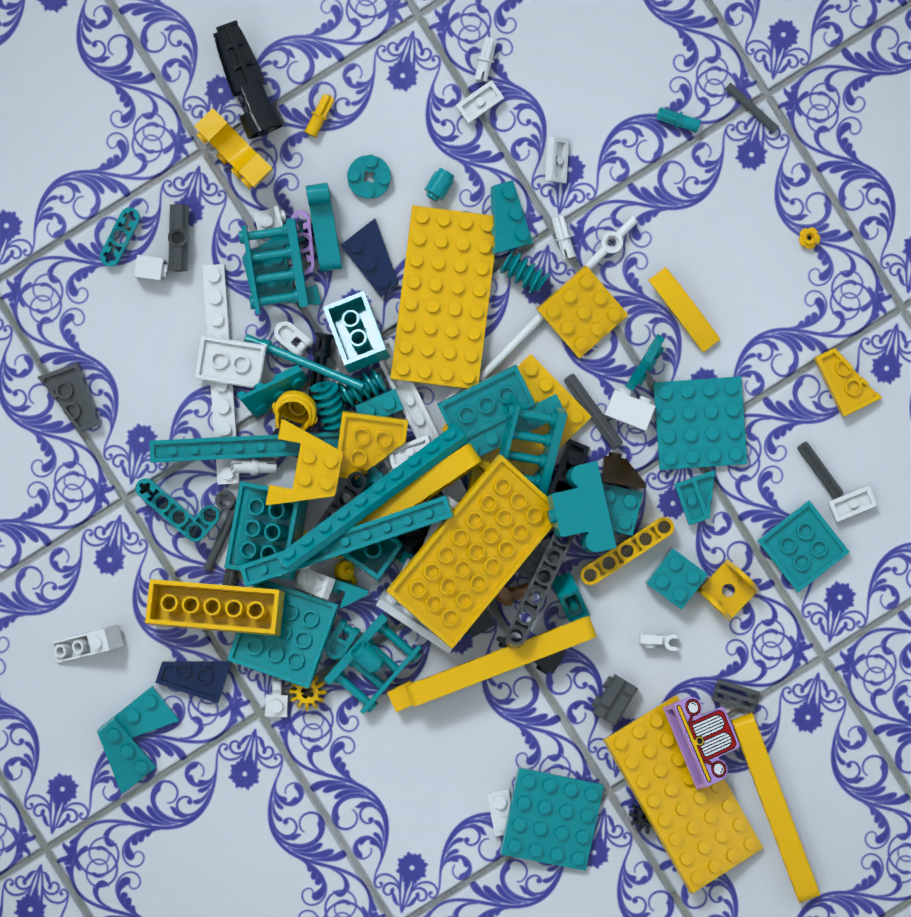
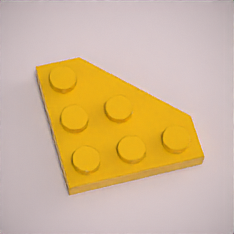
[337,411,408,480]

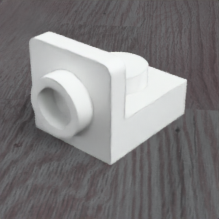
[253,206,286,230]

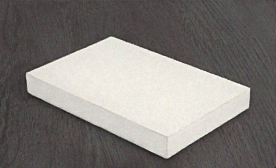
[194,335,267,388]

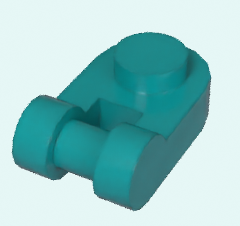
[325,618,360,659]

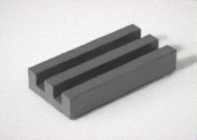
[711,679,760,713]

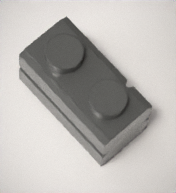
[591,673,638,726]

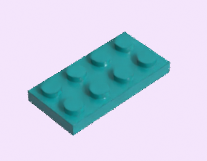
[437,364,536,439]

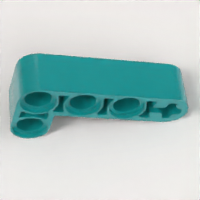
[306,182,342,272]
[135,478,221,542]

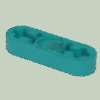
[100,207,141,267]

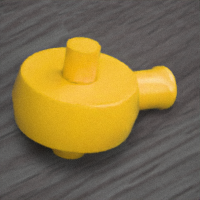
[334,560,358,585]

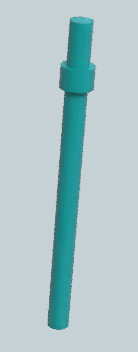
[244,334,365,391]

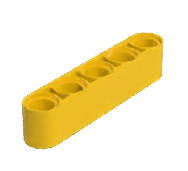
[580,517,674,585]

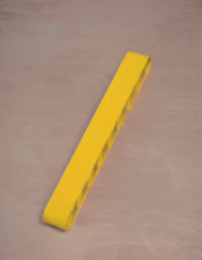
[406,615,597,707]
[731,712,820,903]

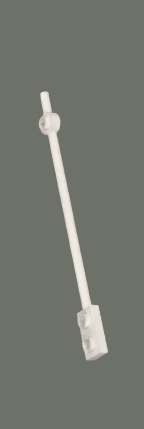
[446,216,638,399]

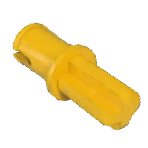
[304,94,334,138]

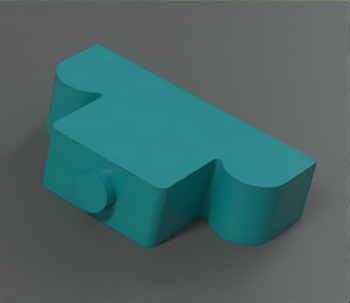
[547,461,617,553]

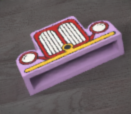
[663,697,740,789]

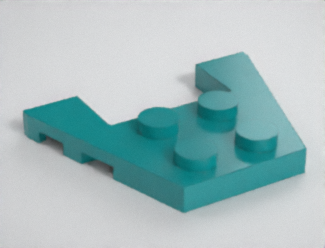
[242,221,322,305]

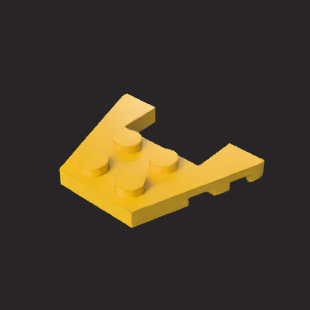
[265,419,343,505]

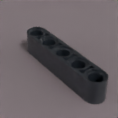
[314,470,371,528]

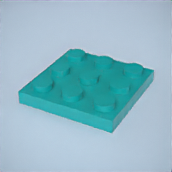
[757,500,850,593]

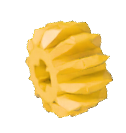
[289,675,327,711]

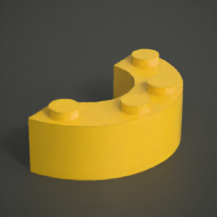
[194,108,274,190]

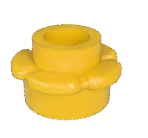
[799,227,820,249]

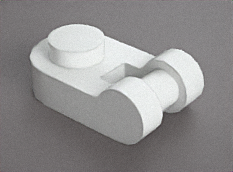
[274,321,314,356]

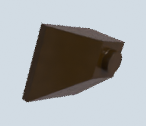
[600,452,646,489]

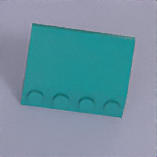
[224,481,309,580]

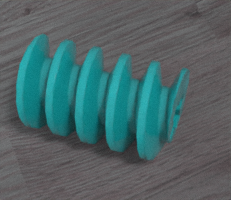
[500,249,550,294]
[338,368,387,407]
[310,381,346,430]

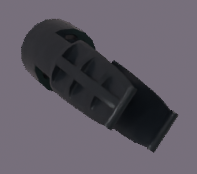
[213,20,285,139]

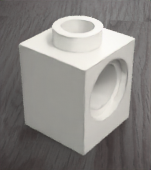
[134,255,168,282]

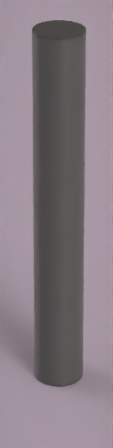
[725,83,779,133]
[203,508,235,572]

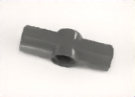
[168,204,190,272]

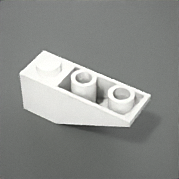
[51,625,124,663]

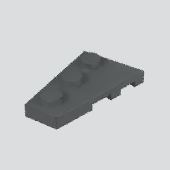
[37,362,101,432]

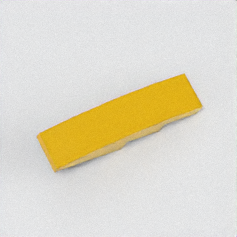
[648,267,720,352]

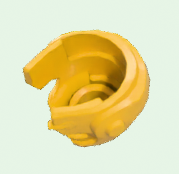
[271,390,318,431]

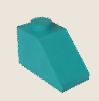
[552,572,590,623]

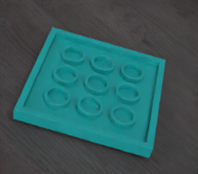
[653,376,747,470]
[227,581,339,689]
[500,767,604,871]

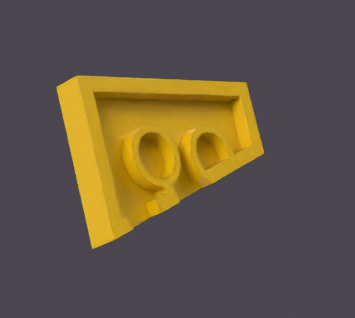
[814,348,882,417]

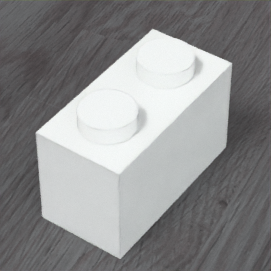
[604,388,656,431]

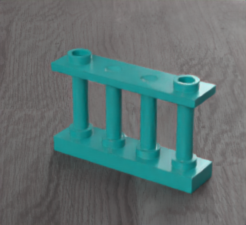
[239,218,309,314]
[499,398,568,496]
[323,612,422,714]

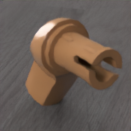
[494,583,532,606]

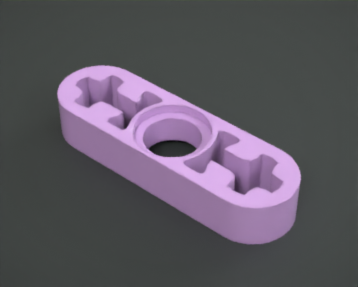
[291,210,315,275]

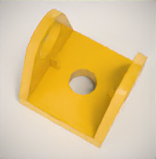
[697,559,759,621]

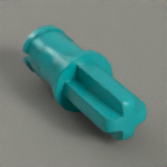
[656,107,701,133]

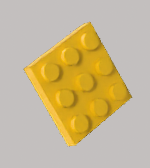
[536,265,628,359]

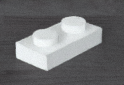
[456,80,504,124]
[545,137,569,183]
[389,435,431,469]
[828,485,878,522]
[294,567,336,600]
[487,789,511,837]

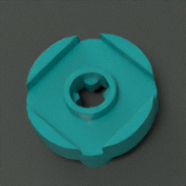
[347,155,391,199]

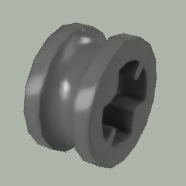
[215,490,235,510]

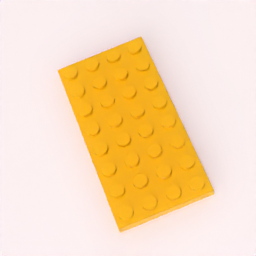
[390,205,495,389]
[386,454,553,649]
[603,695,763,893]

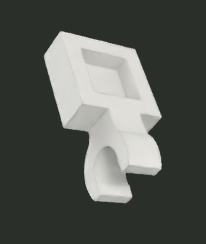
[639,633,678,651]
[265,678,288,717]

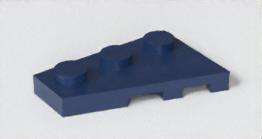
[341,218,398,297]
[155,661,232,703]

